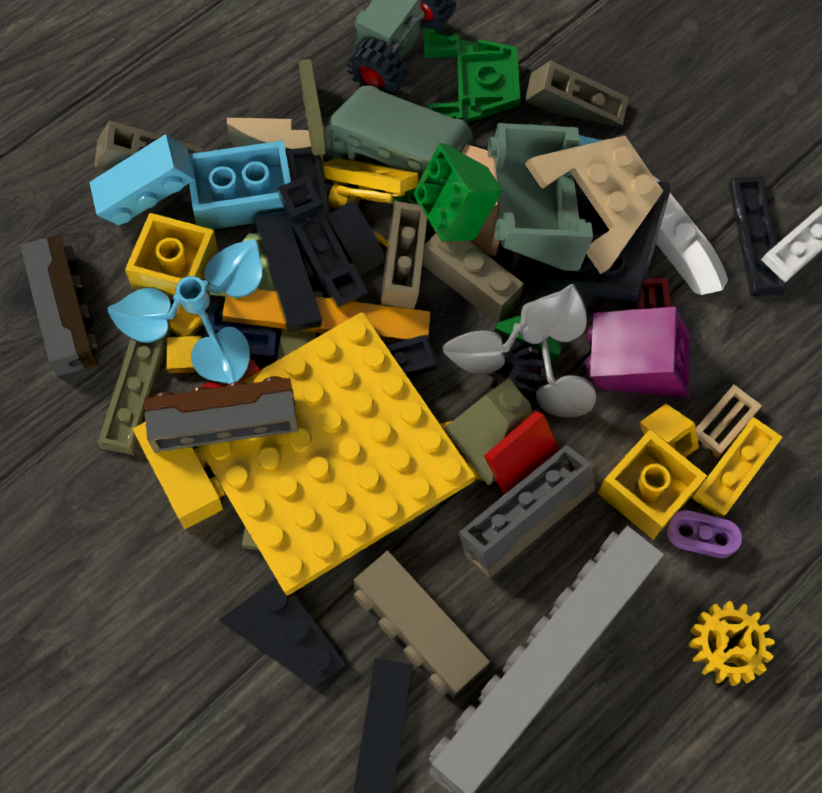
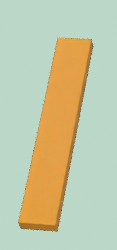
[223,289,430,343]

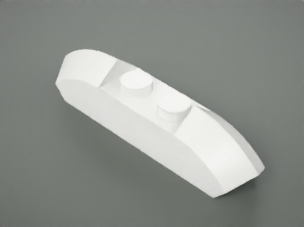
[653,176,728,295]

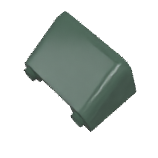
[324,86,473,181]
[488,123,593,271]

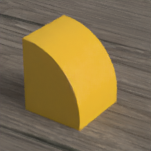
[640,404,699,457]

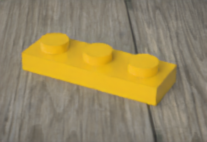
[322,157,419,197]
[692,417,782,519]

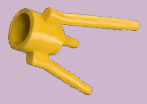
[328,184,394,247]

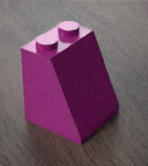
[586,307,691,398]

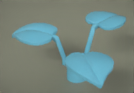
[107,240,263,385]

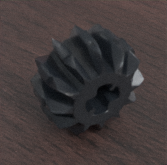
[486,340,545,398]

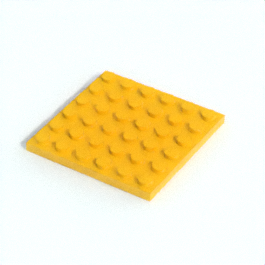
[198,312,475,596]

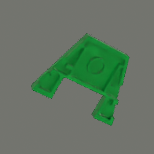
[424,28,520,123]

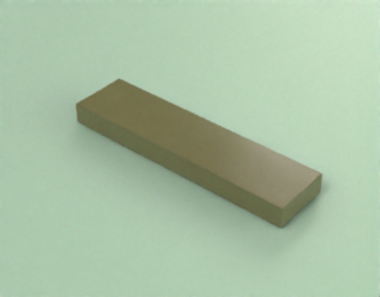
[299,59,325,155]
[97,325,171,455]

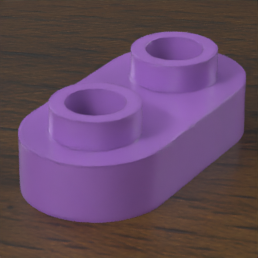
[667,510,742,558]

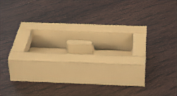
[696,385,762,459]

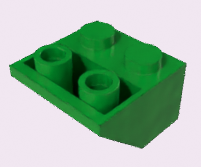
[413,143,503,242]

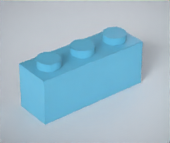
[89,134,195,226]

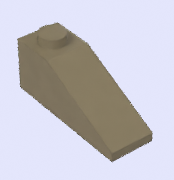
[525,60,629,127]
[94,120,202,171]

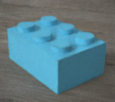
[189,140,291,230]

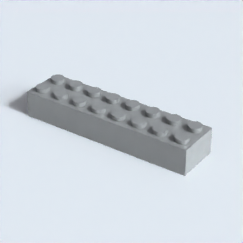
[429,526,664,793]

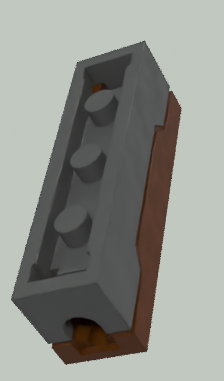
[144,376,298,452]

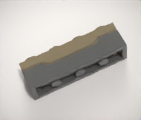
[459,445,595,578]

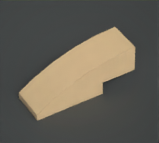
[227,118,324,163]

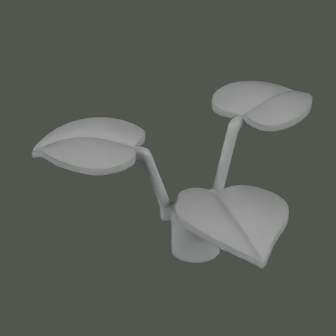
[443,284,596,418]

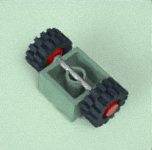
[347,0,457,96]

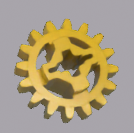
[689,601,775,686]

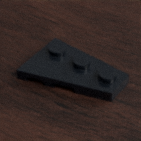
[219,579,346,690]

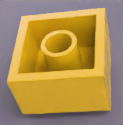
[125,213,218,301]
[597,430,707,540]

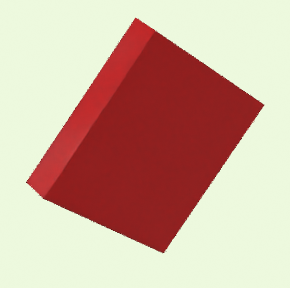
[484,411,560,495]

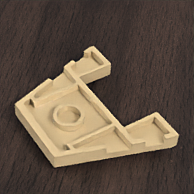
[525,135,663,274]

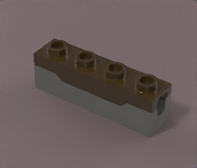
[20,234,100,377]

